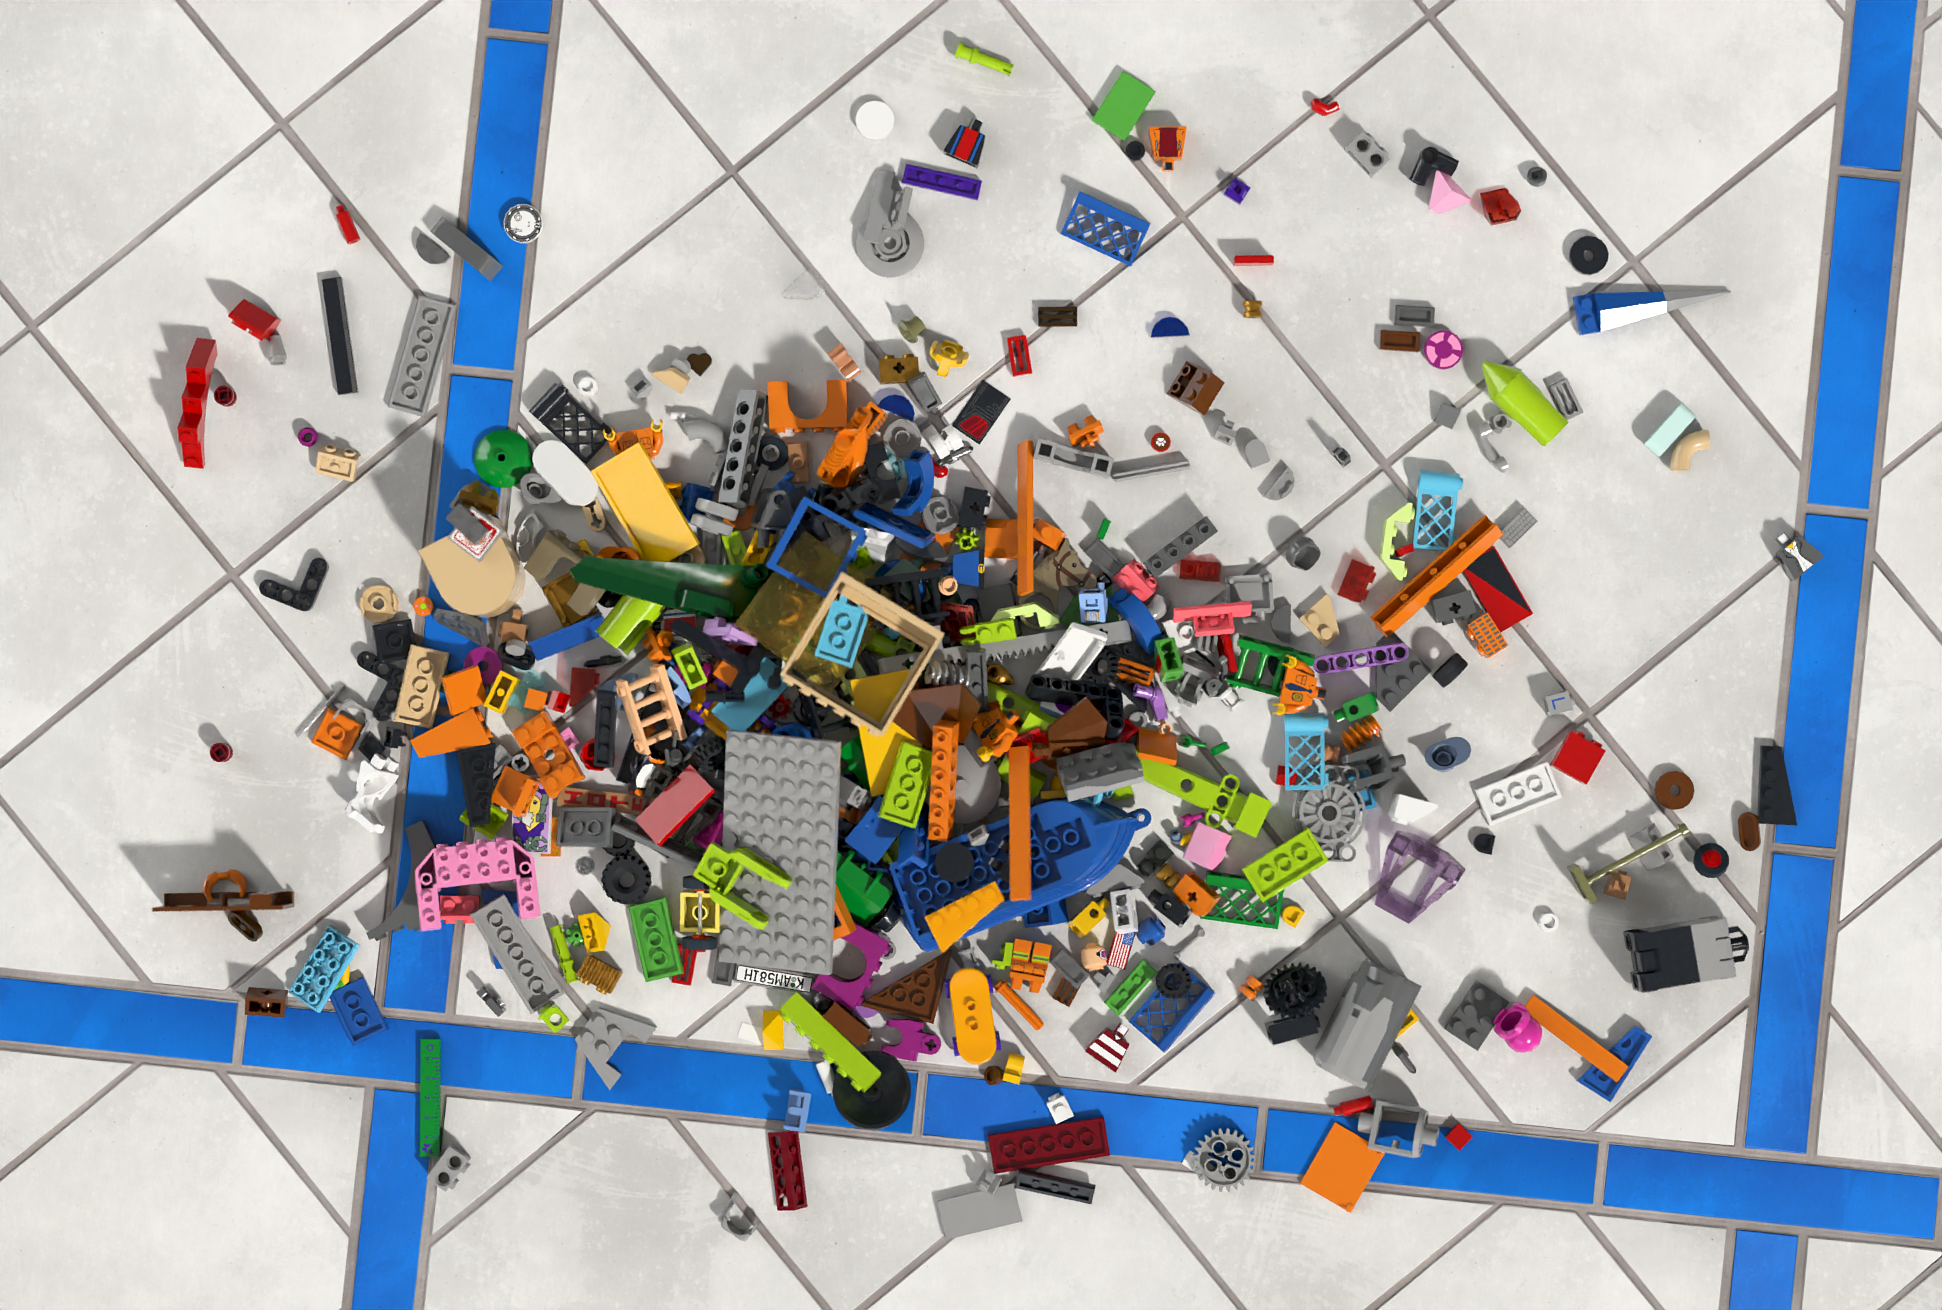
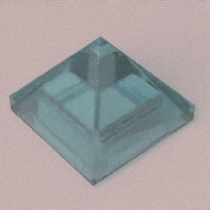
[892,459,908,482]

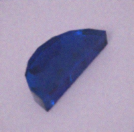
[1151,317,1190,338]
[878,395,915,422]

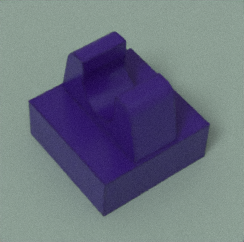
[1223,177,1250,205]

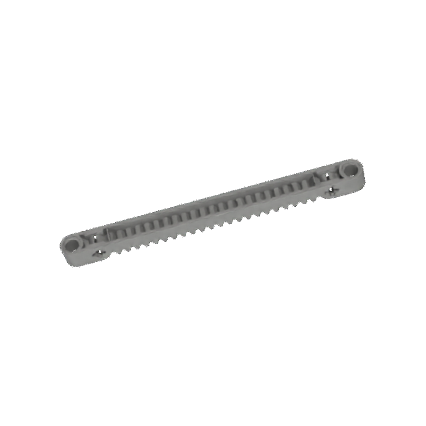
[877,621,1132,674]

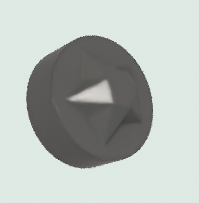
[1527,167,1547,187]

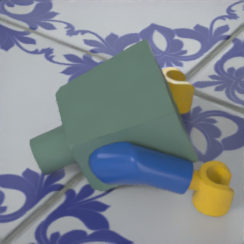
[869,557,927,616]

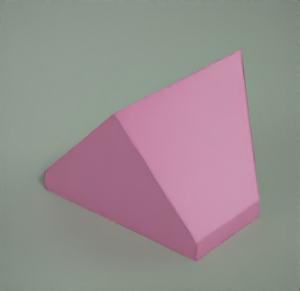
[1429,171,1472,214]

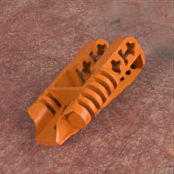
[817,407,872,489]

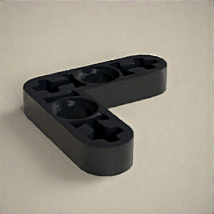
[259,558,329,612]
[357,651,405,721]

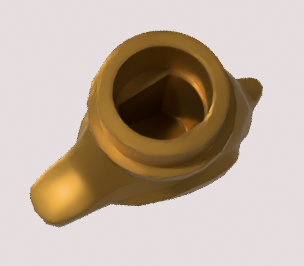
[986,664,1015,685]

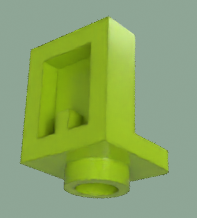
[991,941,1014,969]

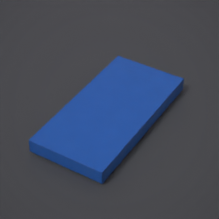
[853,502,936,549]

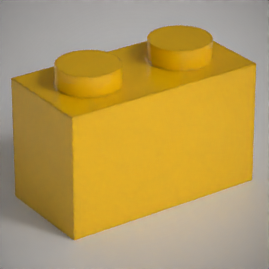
[483,670,521,714]

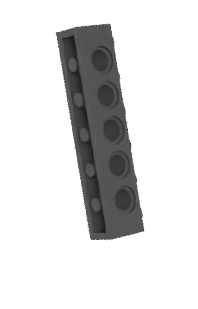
[718,390,768,508]

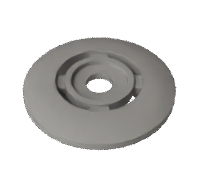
[856,214,924,277]

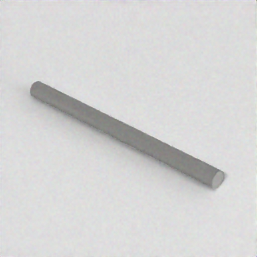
[296,685,345,739]

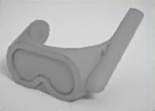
[333,698,376,745]
[718,1192,761,1241]

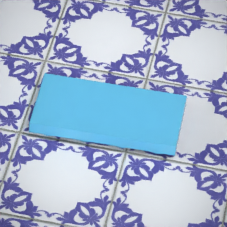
[711,658,790,732]
[289,925,361,1013]

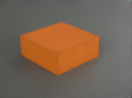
[524,688,548,712]

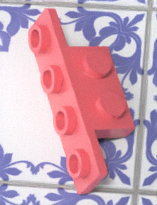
[1173,601,1252,637]

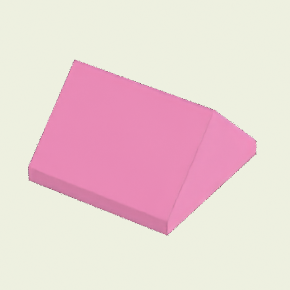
[1182,822,1232,872]

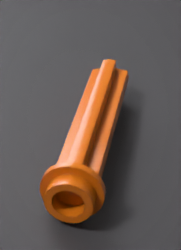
[994,979,1044,1031]

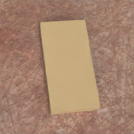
[393,644,450,729]

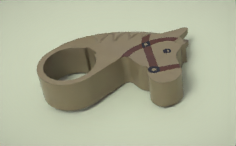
[1019,538,1097,630]

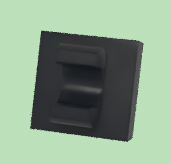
[384,727,407,749]

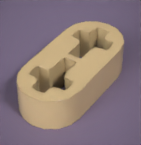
[582,498,606,532]

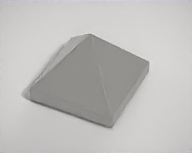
[630,377,653,399]
[967,825,989,846]

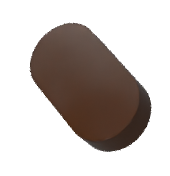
[1738,812,1761,851]

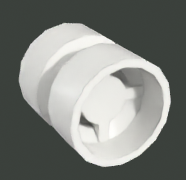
[928,424,964,460]

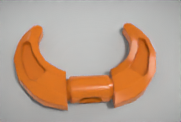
[203,869,247,902]

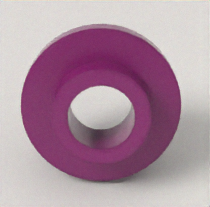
[298,427,318,447]

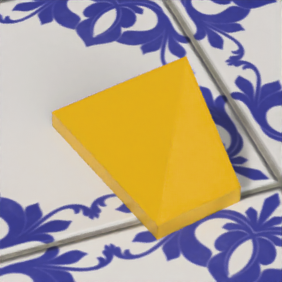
[742,530,775,566]
[577,912,611,953]
[762,1010,784,1050]

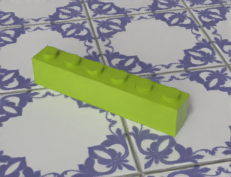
[780,992,881,1093]

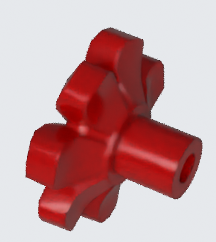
[768,695,793,720]

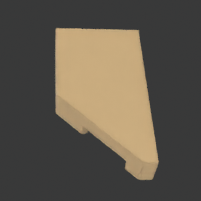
[651,367,691,394]

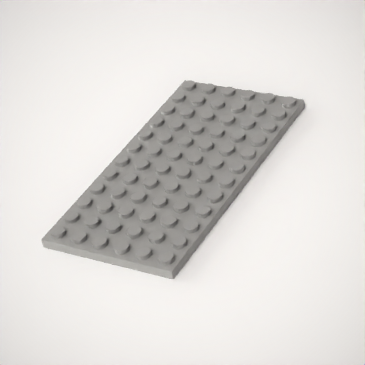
[719,730,841,975]

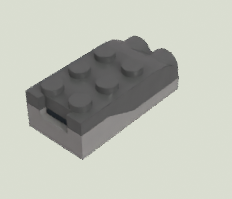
[1056,742,1144,802]

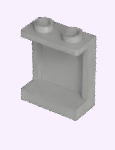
[708,451,769,507]

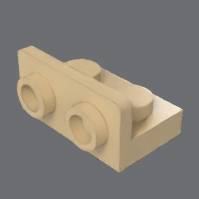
[315,444,361,482]

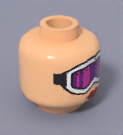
[1081,942,1107,972]

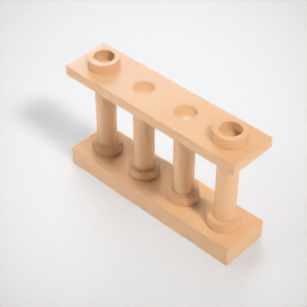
[616,664,688,755]

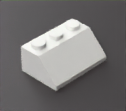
[1387,794,1438,825]

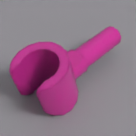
[1179,812,1205,828]

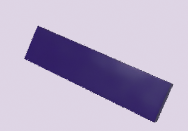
[902,164,982,201]

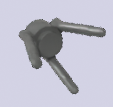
[665,730,699,769]

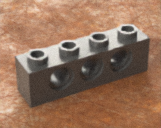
[1143,516,1218,579]

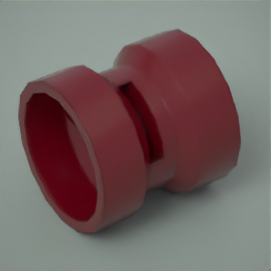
[214,386,237,407]
[210,743,233,762]

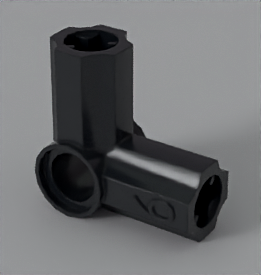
[1408,147,1459,187]

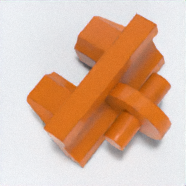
[1067,415,1104,449]
[642,627,674,664]

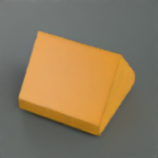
[664,481,682,498]

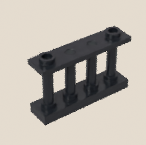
[864,569,950,630]
[791,661,859,740]

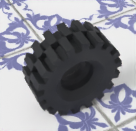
[601,855,652,904]

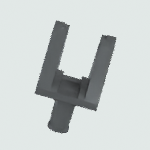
[750,488,797,548]
[1341,744,1406,792]

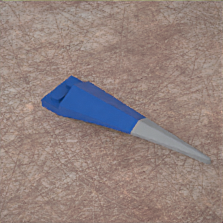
[1573,290,1732,336]

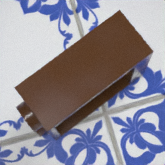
[823,1001,872,1048]

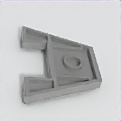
[575,1008,657,1090]

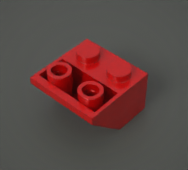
[228,299,281,341]

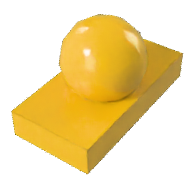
[1040,775,1067,799]

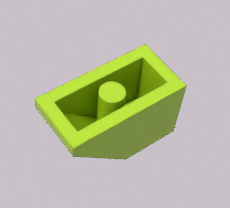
[671,642,708,690]

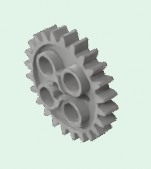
[1192,1128,1256,1192]

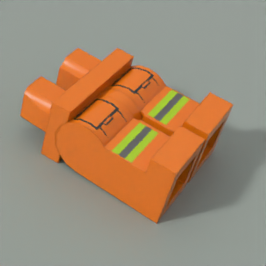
[1009,938,1052,993]

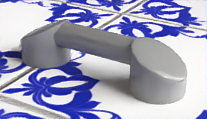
[1479,421,1509,473]

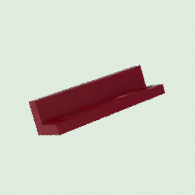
[768,1130,808,1211]

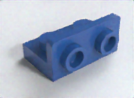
[679,483,714,523]

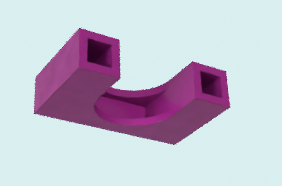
[812,918,892,1010]

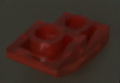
[1179,559,1222,582]

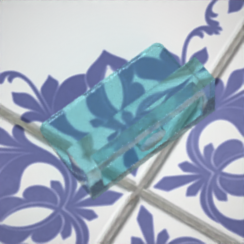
[507,671,547,715]

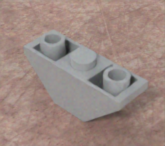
[1086,864,1145,898]

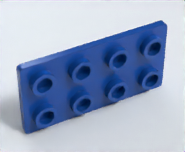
[845,794,905,864]

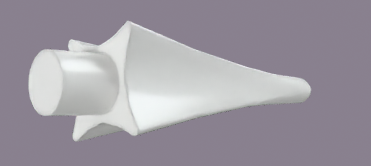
[1154,670,1182,718]

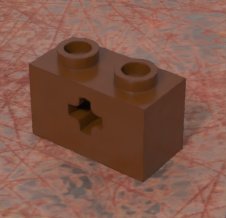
[244,987,288,1018]

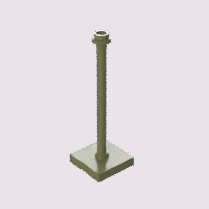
[1567,823,1690,904]

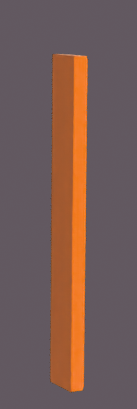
[1017,440,1033,596]
[1009,746,1031,901]

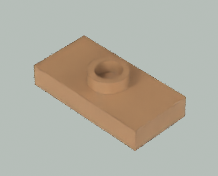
[788,443,810,483]

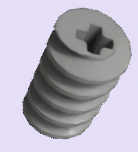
[924,660,969,687]

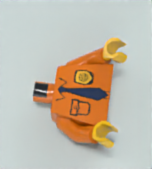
[1272,654,1327,715]
[973,709,1020,762]

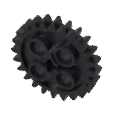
[1263,962,1328,1020]

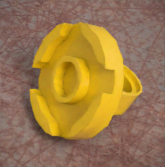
[930,340,969,378]

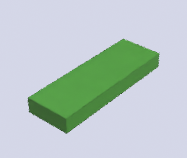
[1104,959,1157,1016]

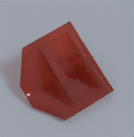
[1480,188,1521,226]

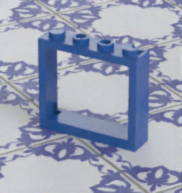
[765,497,868,599]

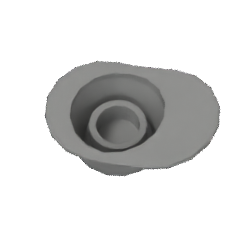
[520,473,562,504]

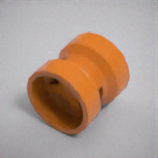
[1238,974,1264,1001]

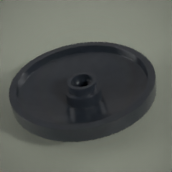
[832,1051,911,1130]

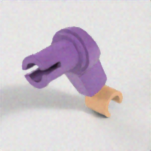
[1133,683,1172,734]

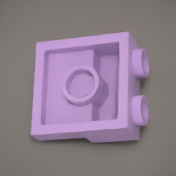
[703,617,758,646]

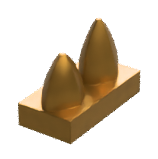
[459,480,499,516]

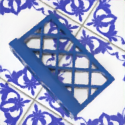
[1061,191,1150,266]
[1129,962,1216,1053]

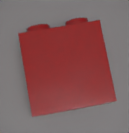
[1549,730,1606,785]

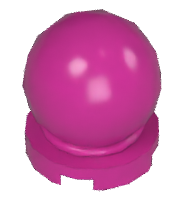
[1493,1003,1542,1053]

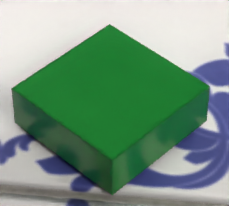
[1096,519,1111,540]

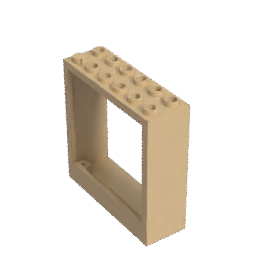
[780,572,944,738]

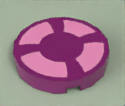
[1423,330,1463,370]

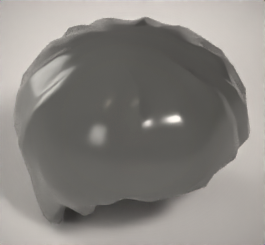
[1286,537,1321,571]

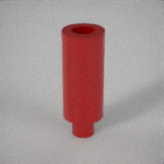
[336,205,361,245]
[1333,1095,1373,1117]

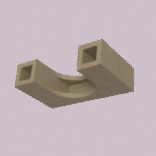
[524,529,605,616]

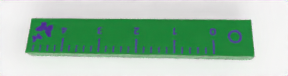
[420,1038,441,1157]

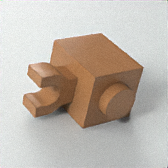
[498,609,529,645]
[1603,869,1632,900]

